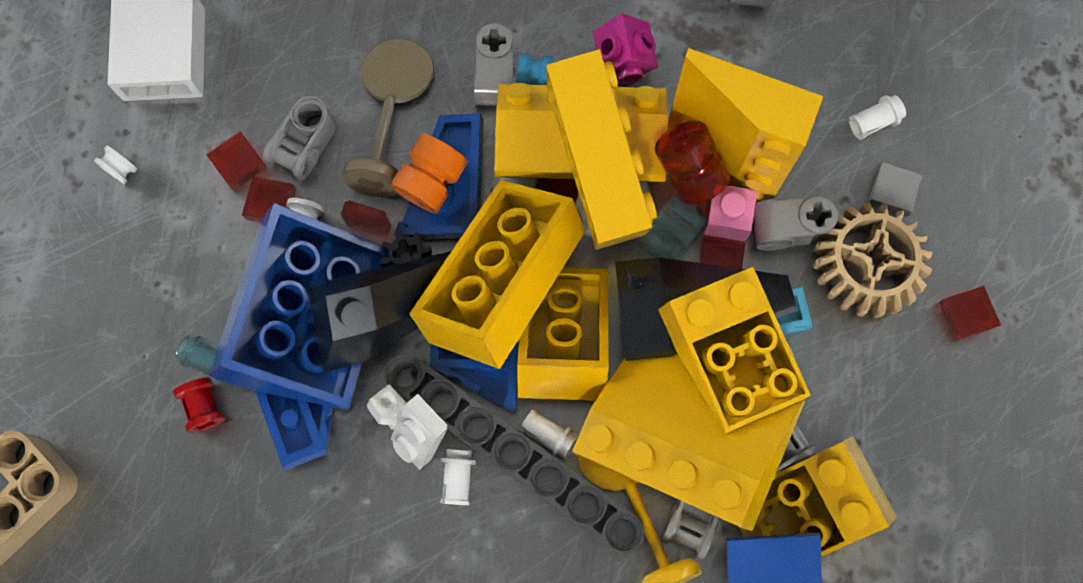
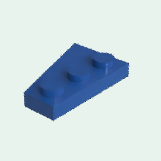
[394,113,484,239]

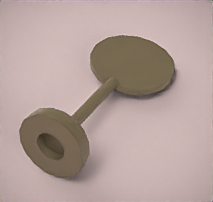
[342,39,433,197]

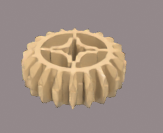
[813,202,933,318]

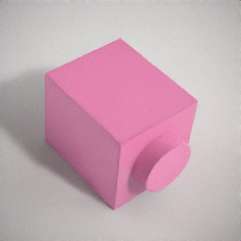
[701,183,757,246]

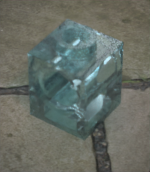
[639,195,707,260]

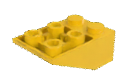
[658,267,811,433]
[738,436,897,557]

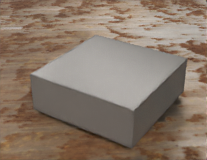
[868,162,923,217]

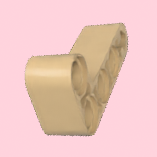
[0,430,78,566]

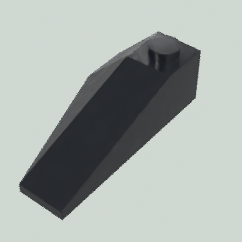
[308,251,451,372]
[615,257,796,361]

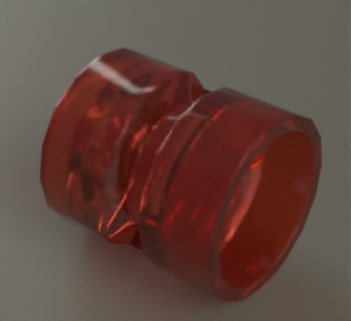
[654,121,730,204]

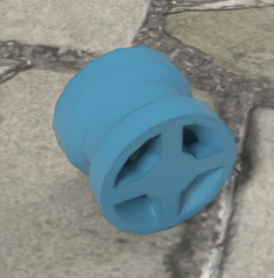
[516,53,553,85]

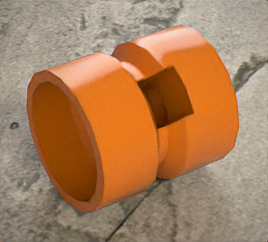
[390,133,468,214]

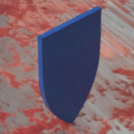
[726,532,822,583]

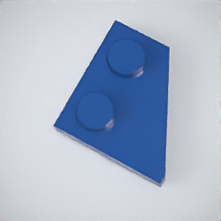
[429,341,518,412]
[255,391,333,471]

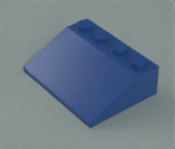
[208,203,389,410]

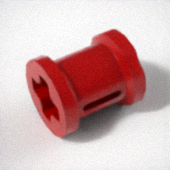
[173,377,225,433]

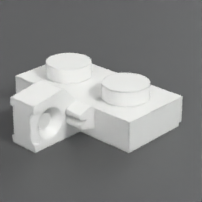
[367,384,448,470]

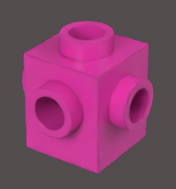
[592,13,658,85]

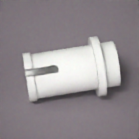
[849,95,906,140]
[519,409,578,460]
[440,449,476,505]

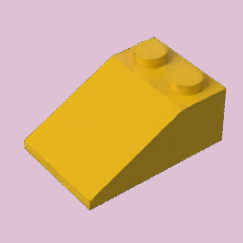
[517,267,609,401]

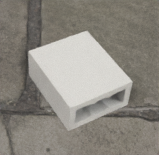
[108,0,205,101]

